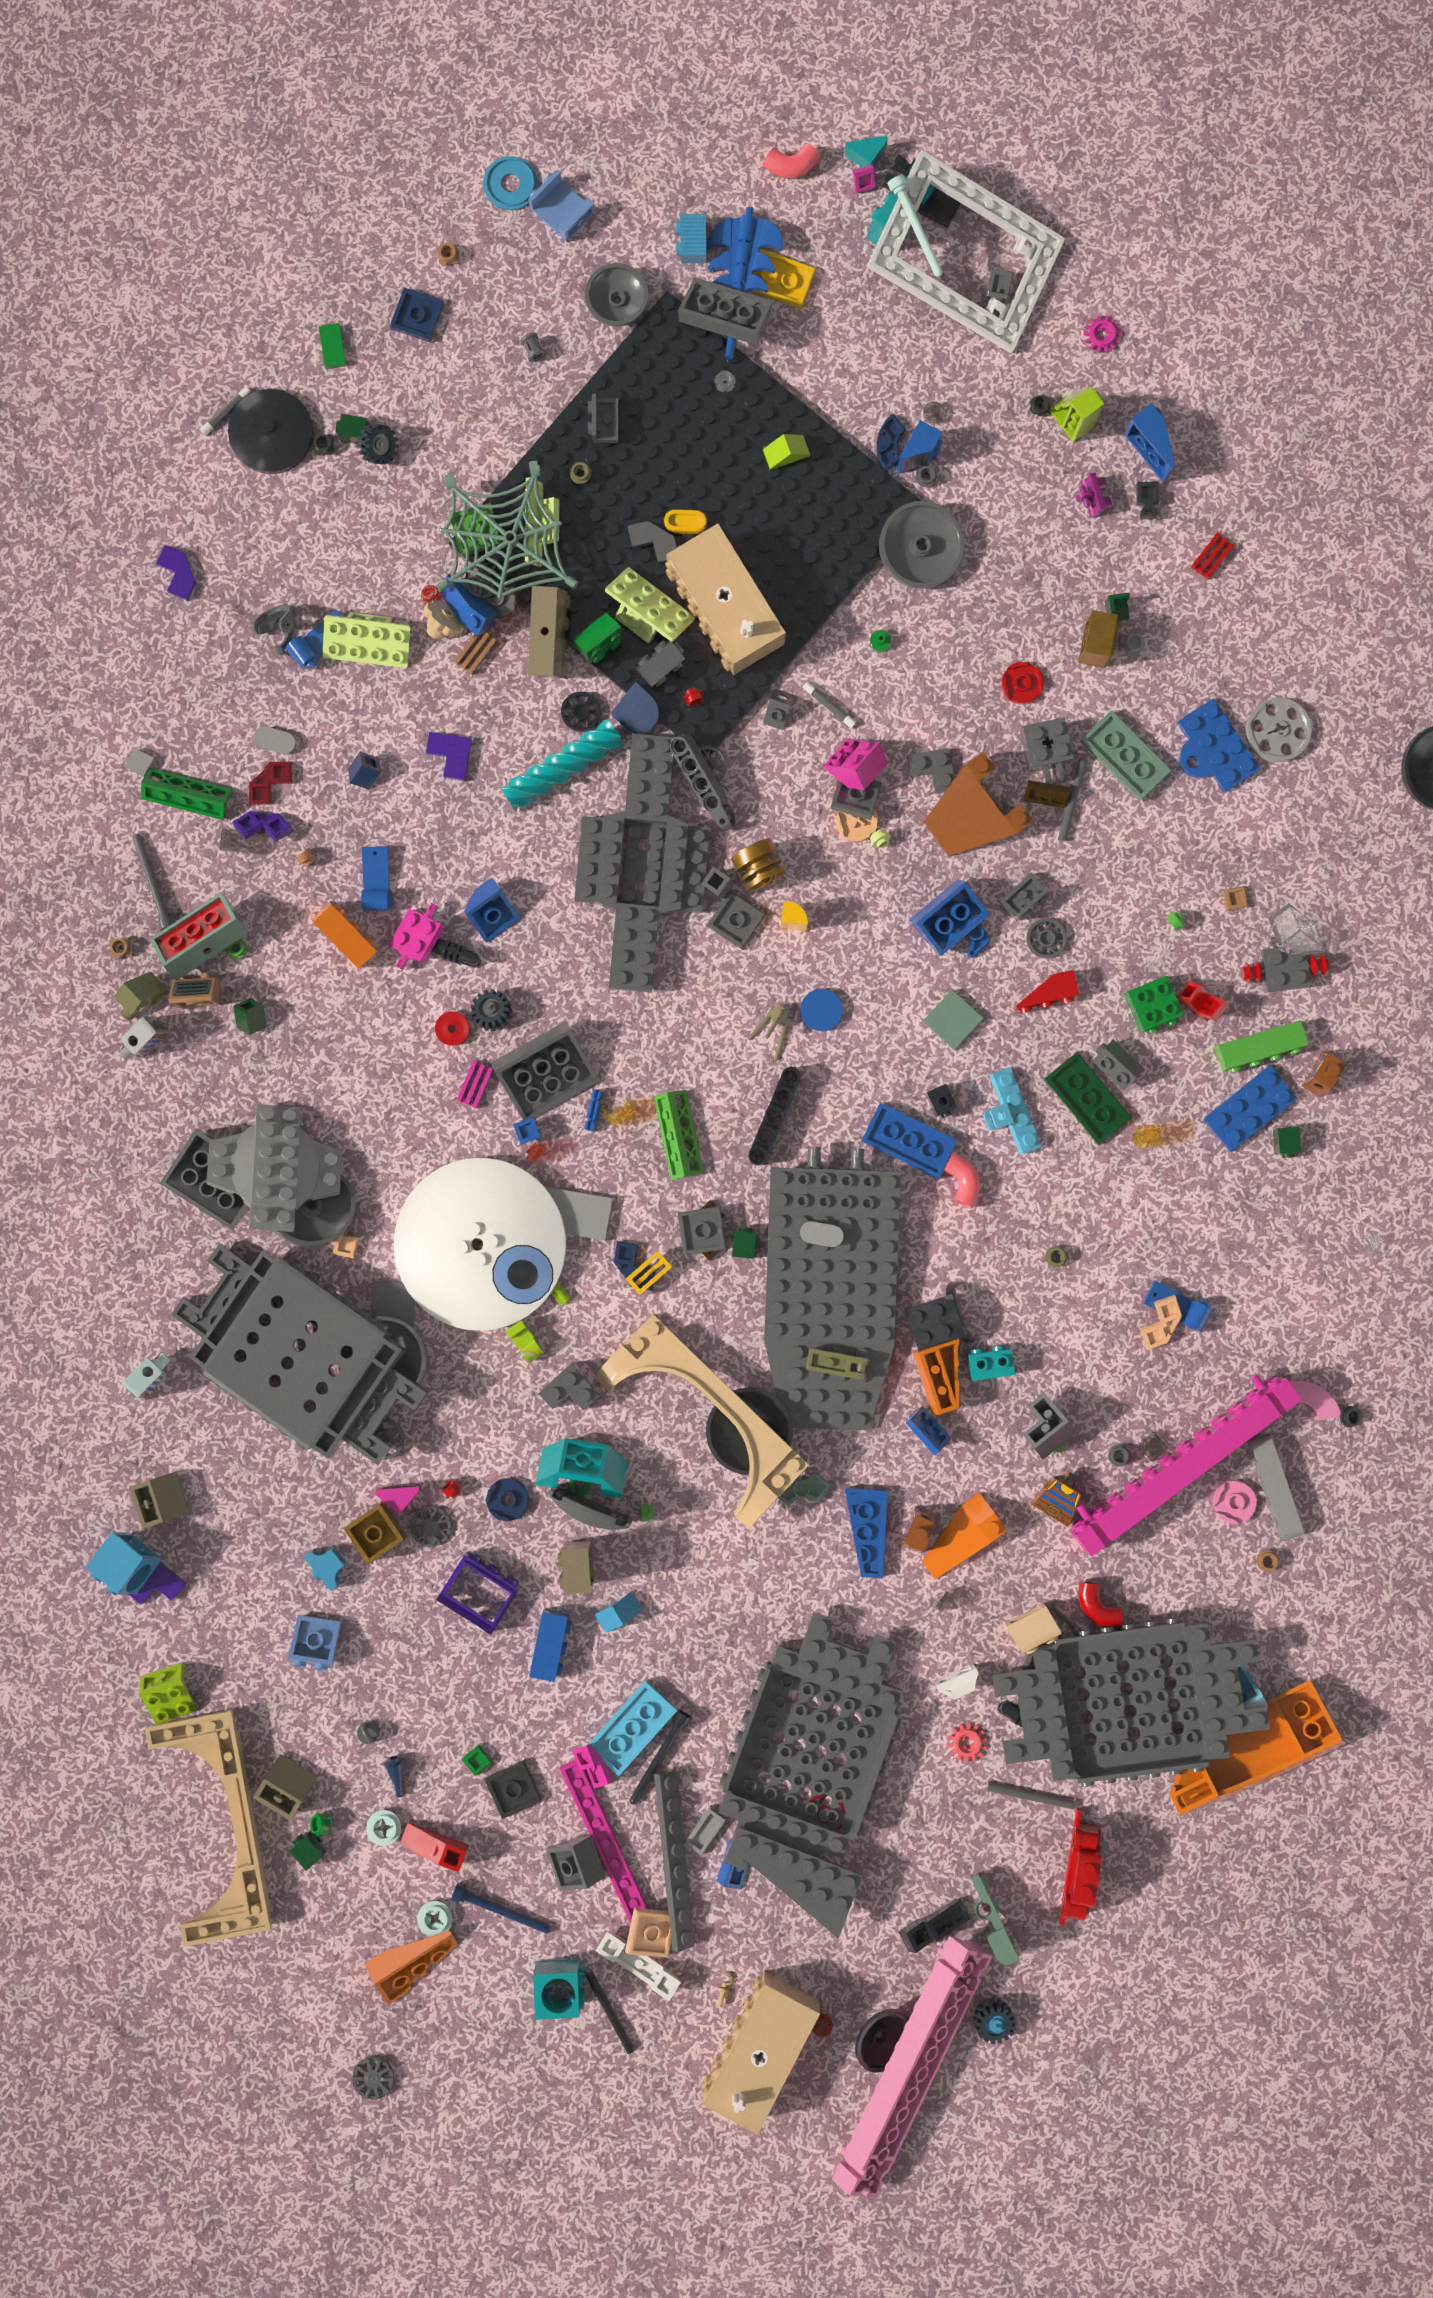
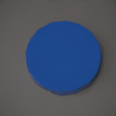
[800,989,843,1032]

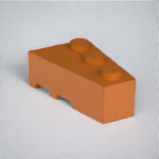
[912,1339,959,1415]

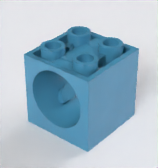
[86,1532,162,1595]

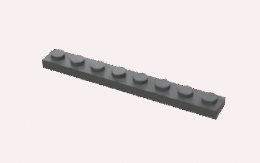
[654,1769,695,1952]

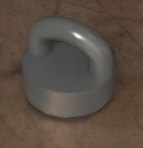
[357,1721,380,1744]

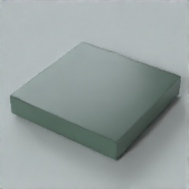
[923,990,983,1050]

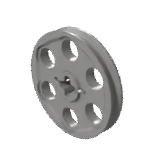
[1246,698,1312,763]

